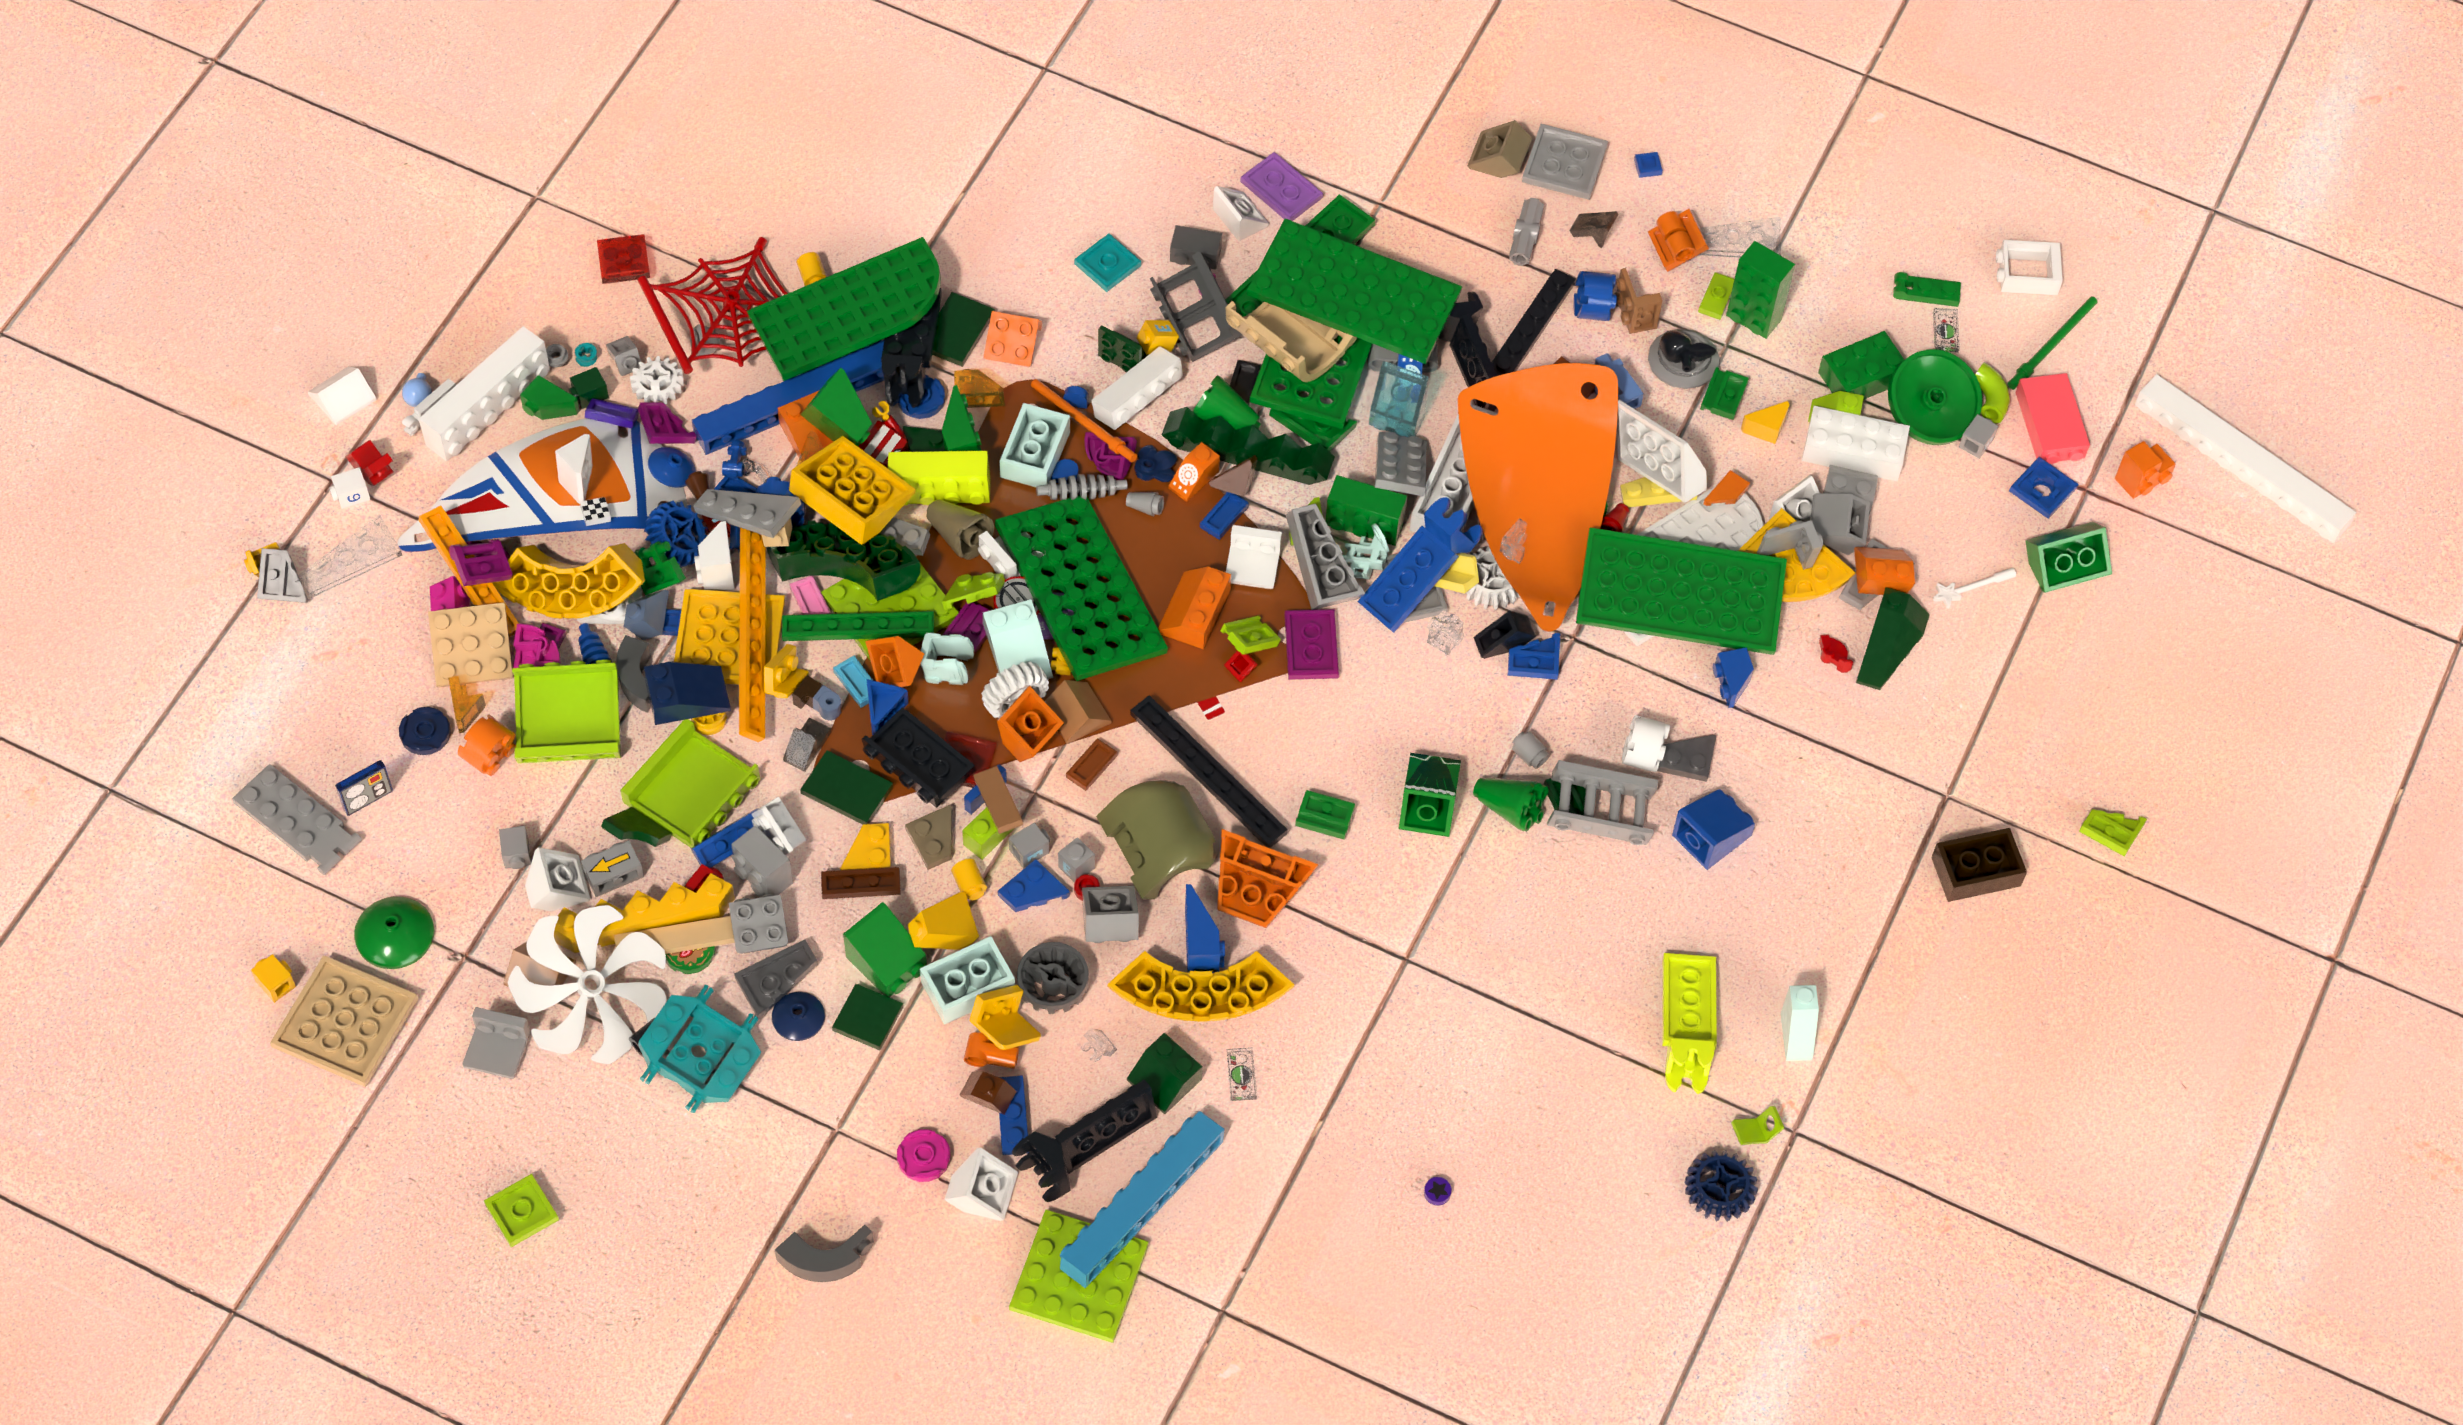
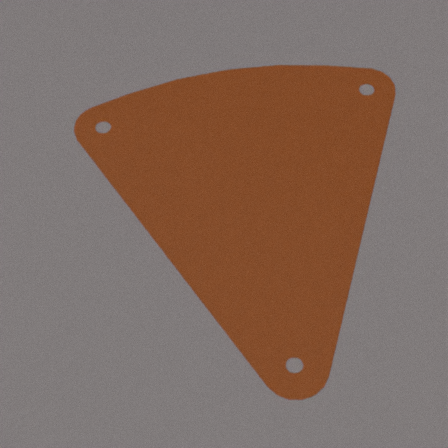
[813,379,1318,803]

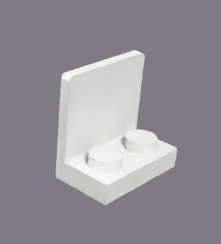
[1226,525,1282,589]
[751,796,806,855]

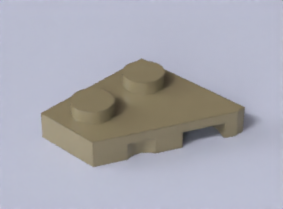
[905,805,952,870]

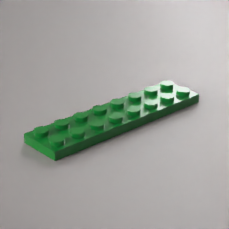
[1226,194,1375,317]

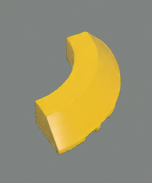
[492,543,645,619]
[1107,951,1294,1022]

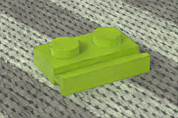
[1220,616,1281,655]

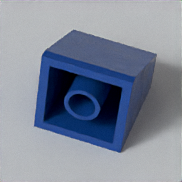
[1672,789,1755,870]

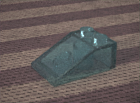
[1369,361,1429,437]

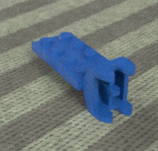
[1357,497,1482,633]

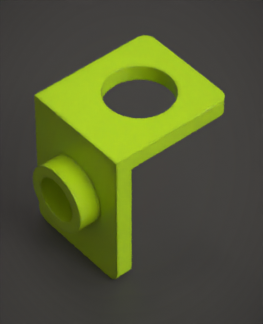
[1731,1106,1784,1145]

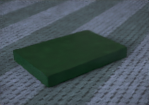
[932,292,995,367]
[800,750,893,825]

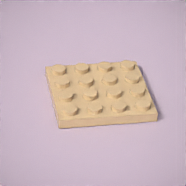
[270,955,418,1087]

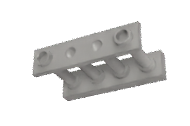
[1547,760,1658,845]

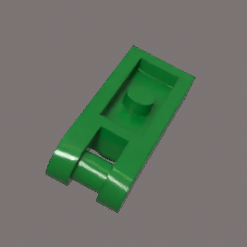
[1893,272,1961,307]

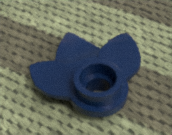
[1134,445,1177,482]

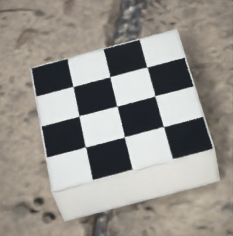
[580,497,611,526]

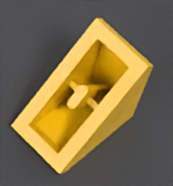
[1741,401,1790,444]

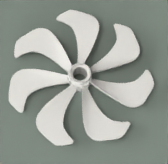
[508,905,666,1064]

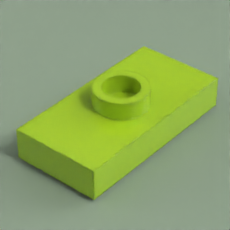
[1698,272,1734,320]

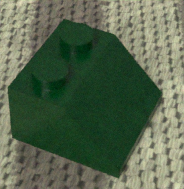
[1127,1033,1203,1114]

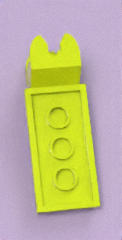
[1662,953,1717,1094]

